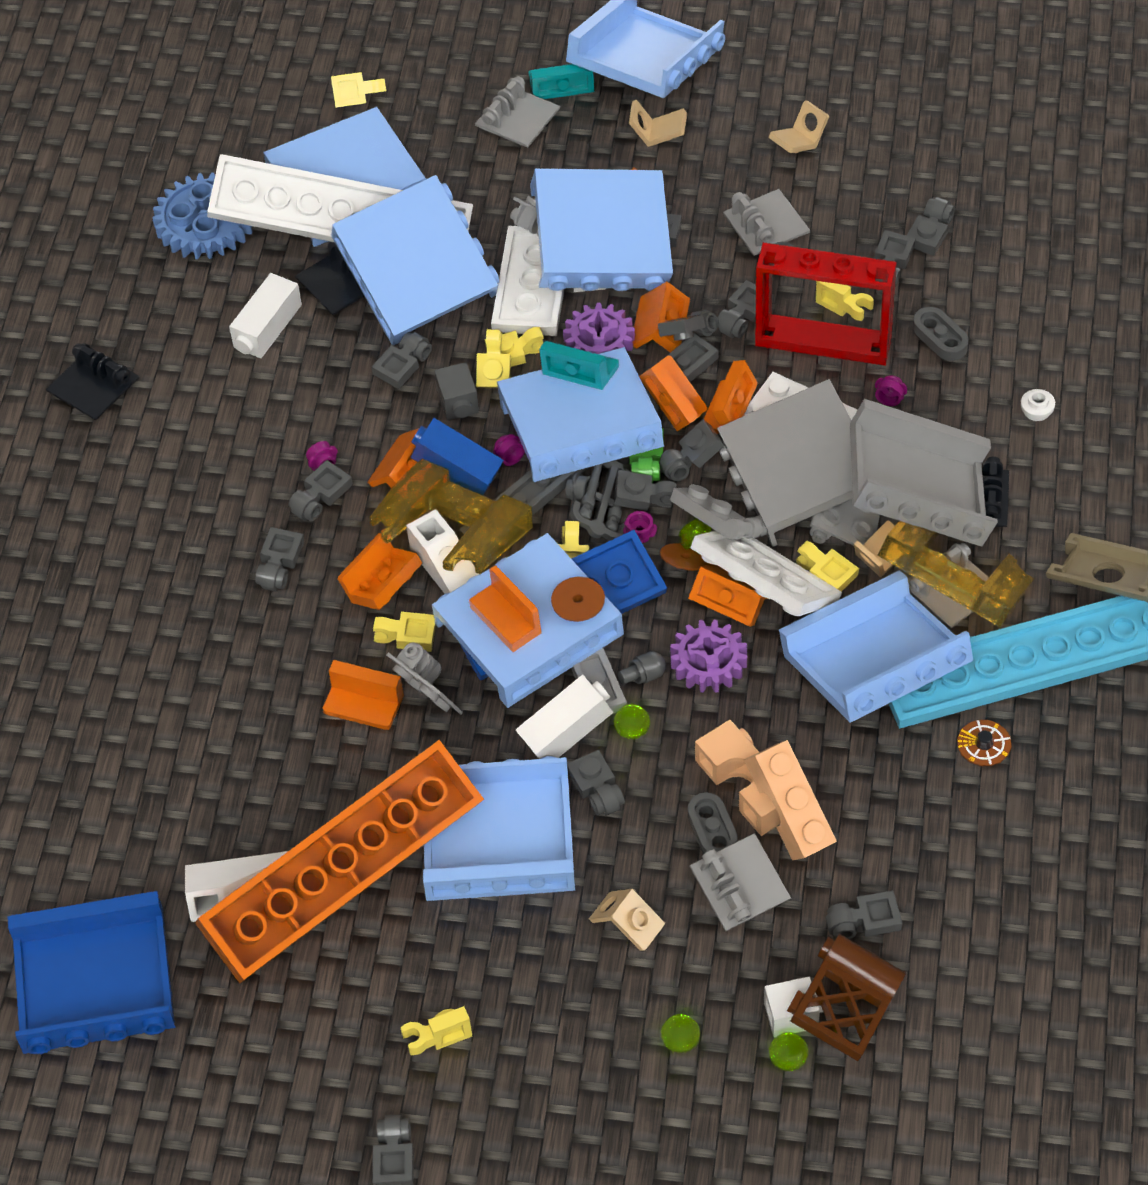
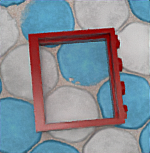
[755,242,897,366]

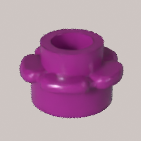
[875,375,907,406]
[493,434,525,466]
[306,441,338,471]
[623,511,657,543]

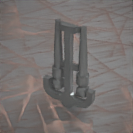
[570,460,630,540]

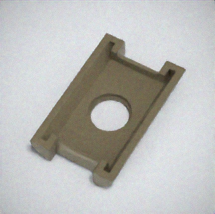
[1046,533,1148,602]

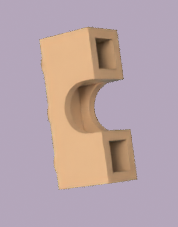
[695,720,780,836]
[744,740,837,861]

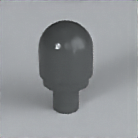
[617,651,666,685]

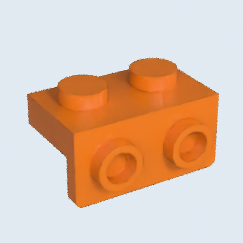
[338,533,422,610]

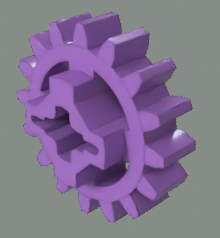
[563,303,635,354]
[670,620,747,693]

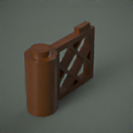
[787,934,906,1061]

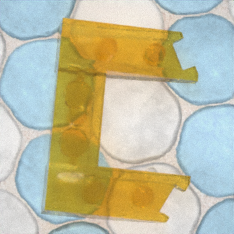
[370,459,533,573]
[878,521,1034,628]

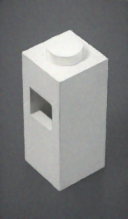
[229,273,302,358]
[516,674,613,759]

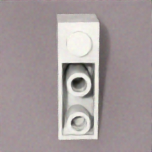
[406,509,479,594]
[185,851,288,922]

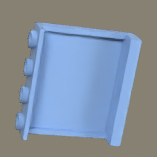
[566,0,725,98]
[263,107,426,247]
[530,169,673,291]
[331,175,500,346]
[497,347,664,482]
[432,533,624,708]
[779,570,973,723]
[423,756,575,901]

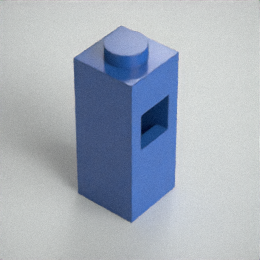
[411,418,504,500]

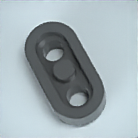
[913,307,968,361]
[688,792,738,854]

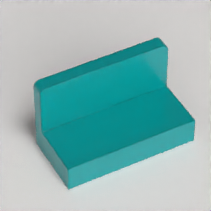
[528,64,594,99]
[539,341,619,390]

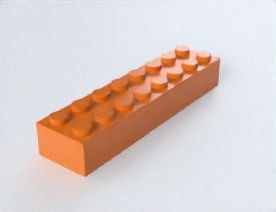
[195,740,484,983]

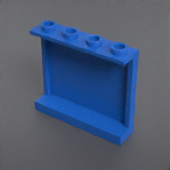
[7,891,175,1054]

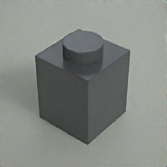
[434,362,479,421]

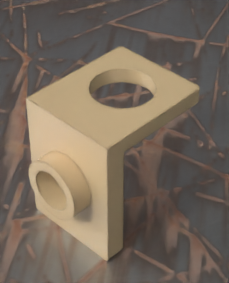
[629,100,687,147]
[769,101,829,153]
[854,520,913,577]
[589,889,665,951]

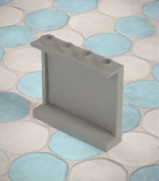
[717,379,853,547]
[850,399,998,547]

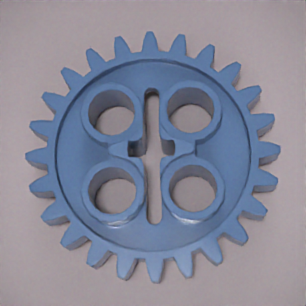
[153,173,253,259]

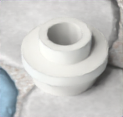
[1021,389,1055,421]

